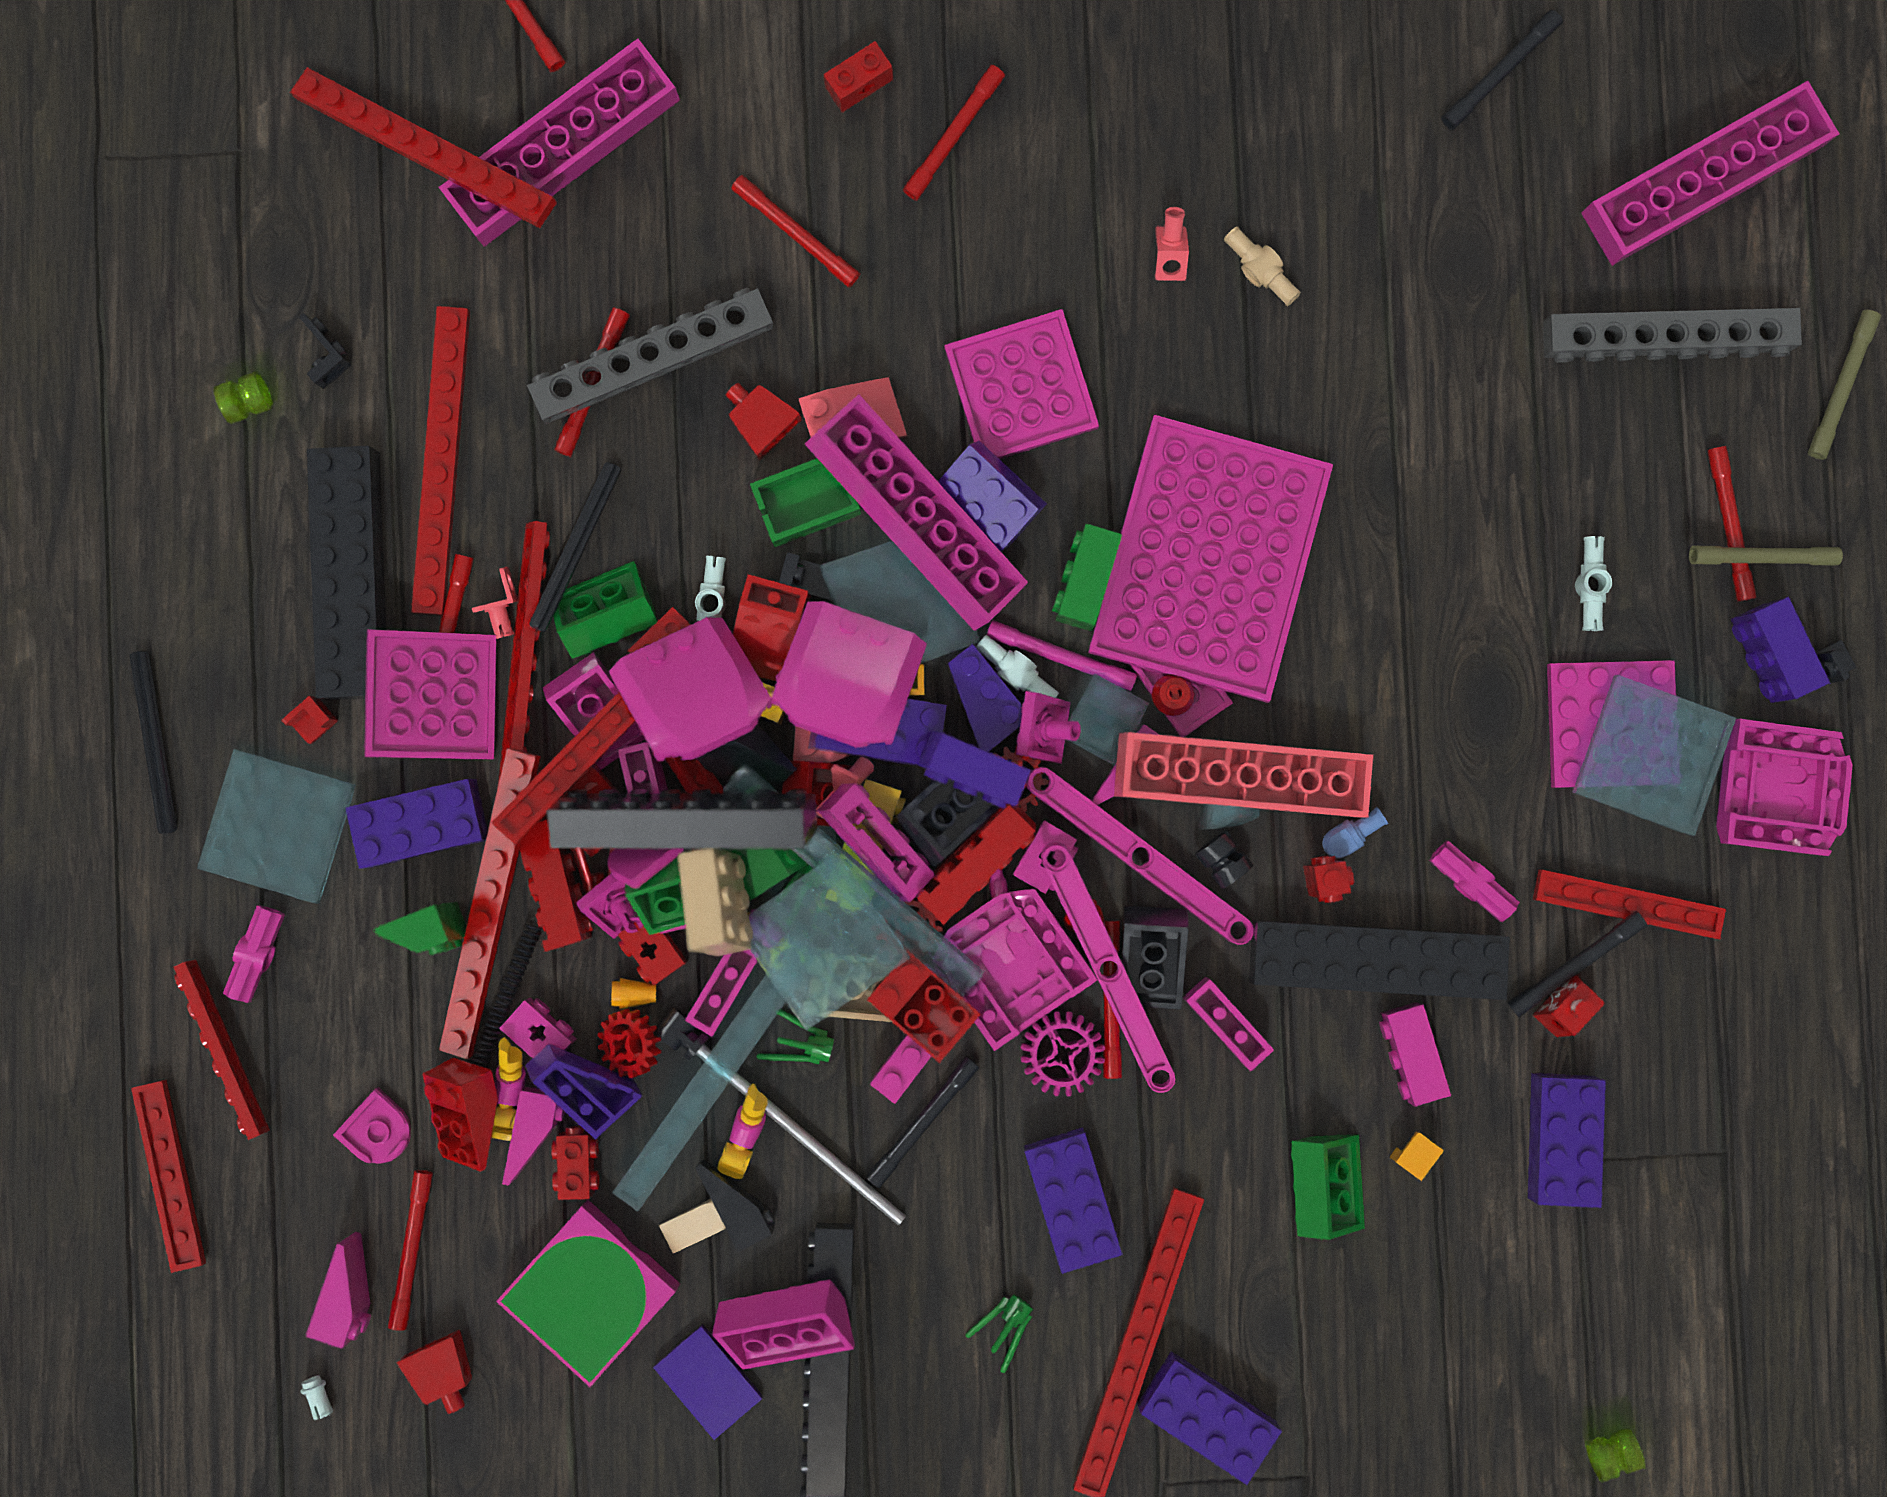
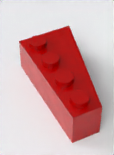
[917,803,1036,925]
[520,820,594,952]

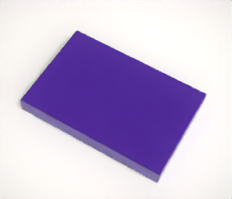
[653,1324,763,1440]

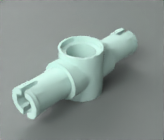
[1575,536,1612,631]
[695,556,726,621]
[976,635,1059,698]

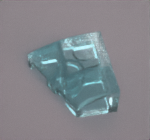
[1198,804,1260,830]

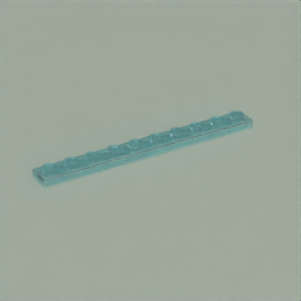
[722,764,984,997]
[613,934,821,1211]

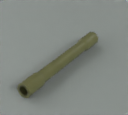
[1808,310,1881,460]
[1689,546,1843,566]

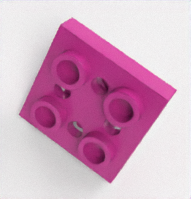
[1016,691,1081,764]
[576,874,643,939]

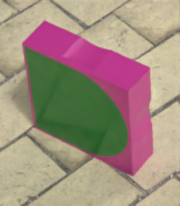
[496,1200,680,1387]

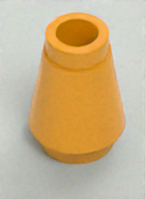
[611,978,656,1009]

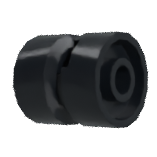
[1195,830,1254,889]

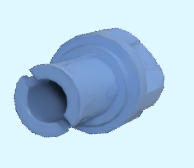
[1322,807,1388,859]

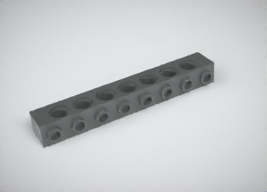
[527,288,773,425]
[1543,308,1802,362]

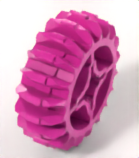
[1021,1011,1105,1096]

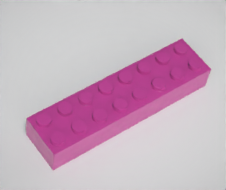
[439,39,680,247]
[1581,81,1839,266]
[805,394,1028,631]

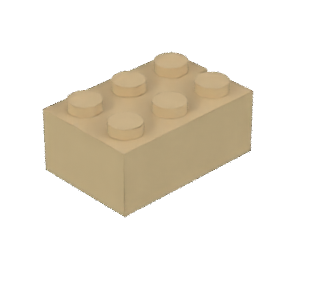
[678,848,753,956]

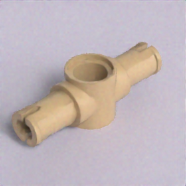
[1224,226,1301,306]

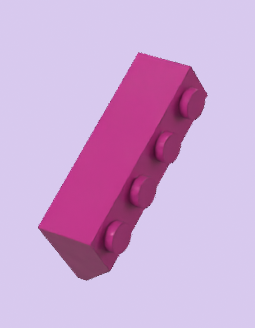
[712,1280,855,1370]

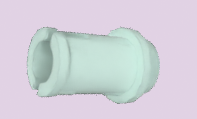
[301,1375,333,1420]

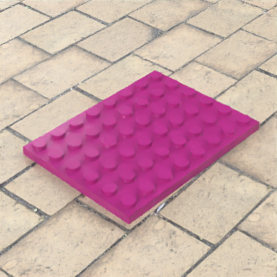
[1088,415,1333,703]

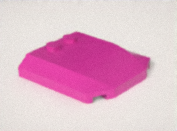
[771,602,927,747]
[609,617,773,761]
[1716,719,1853,856]
[932,888,1098,1051]

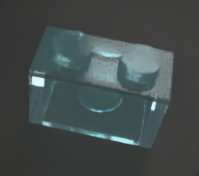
[1068,673,1149,765]

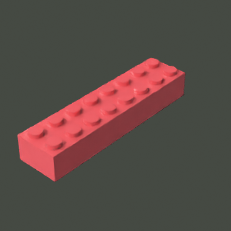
[1114,732,1373,818]

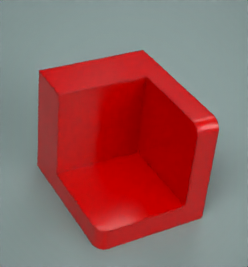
[281,696,339,744]

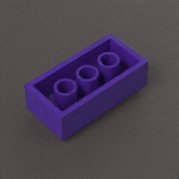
[808,699,947,766]
[345,779,488,869]
[1527,1073,1605,1208]
[1023,1127,1122,1274]
[1137,1351,1282,1485]

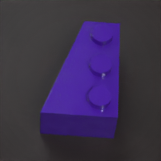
[948,644,1022,752]
[525,1044,643,1139]

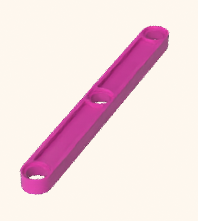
[1026,768,1254,945]
[1041,842,1175,1093]

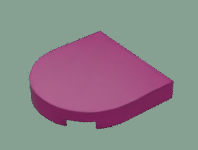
[608,848,684,889]
[333,1087,411,1164]

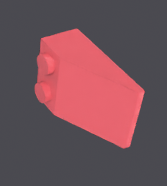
[798,377,907,439]

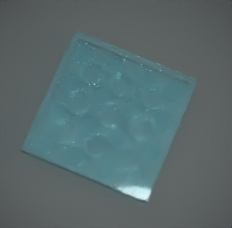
[820,541,980,664]
[1572,675,1736,836]
[197,749,356,904]
[748,853,910,1031]

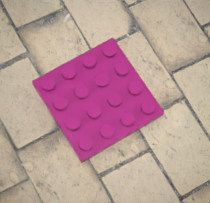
[944,309,1099,459]
[364,630,496,760]
[1547,661,1679,788]

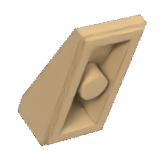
[659,1199,726,1253]

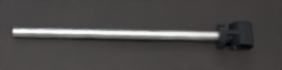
[654,1007,906,1225]

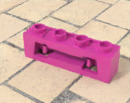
[817,783,935,902]

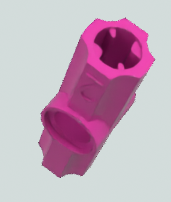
[1429,841,1520,923]
[223,905,285,1003]

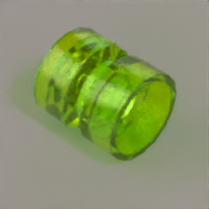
[214,371,273,424]
[1585,1428,1645,1482]

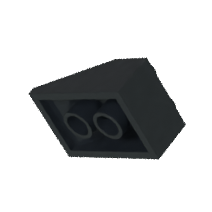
[695,724,797,792]
[891,779,999,868]
[1121,906,1188,1009]

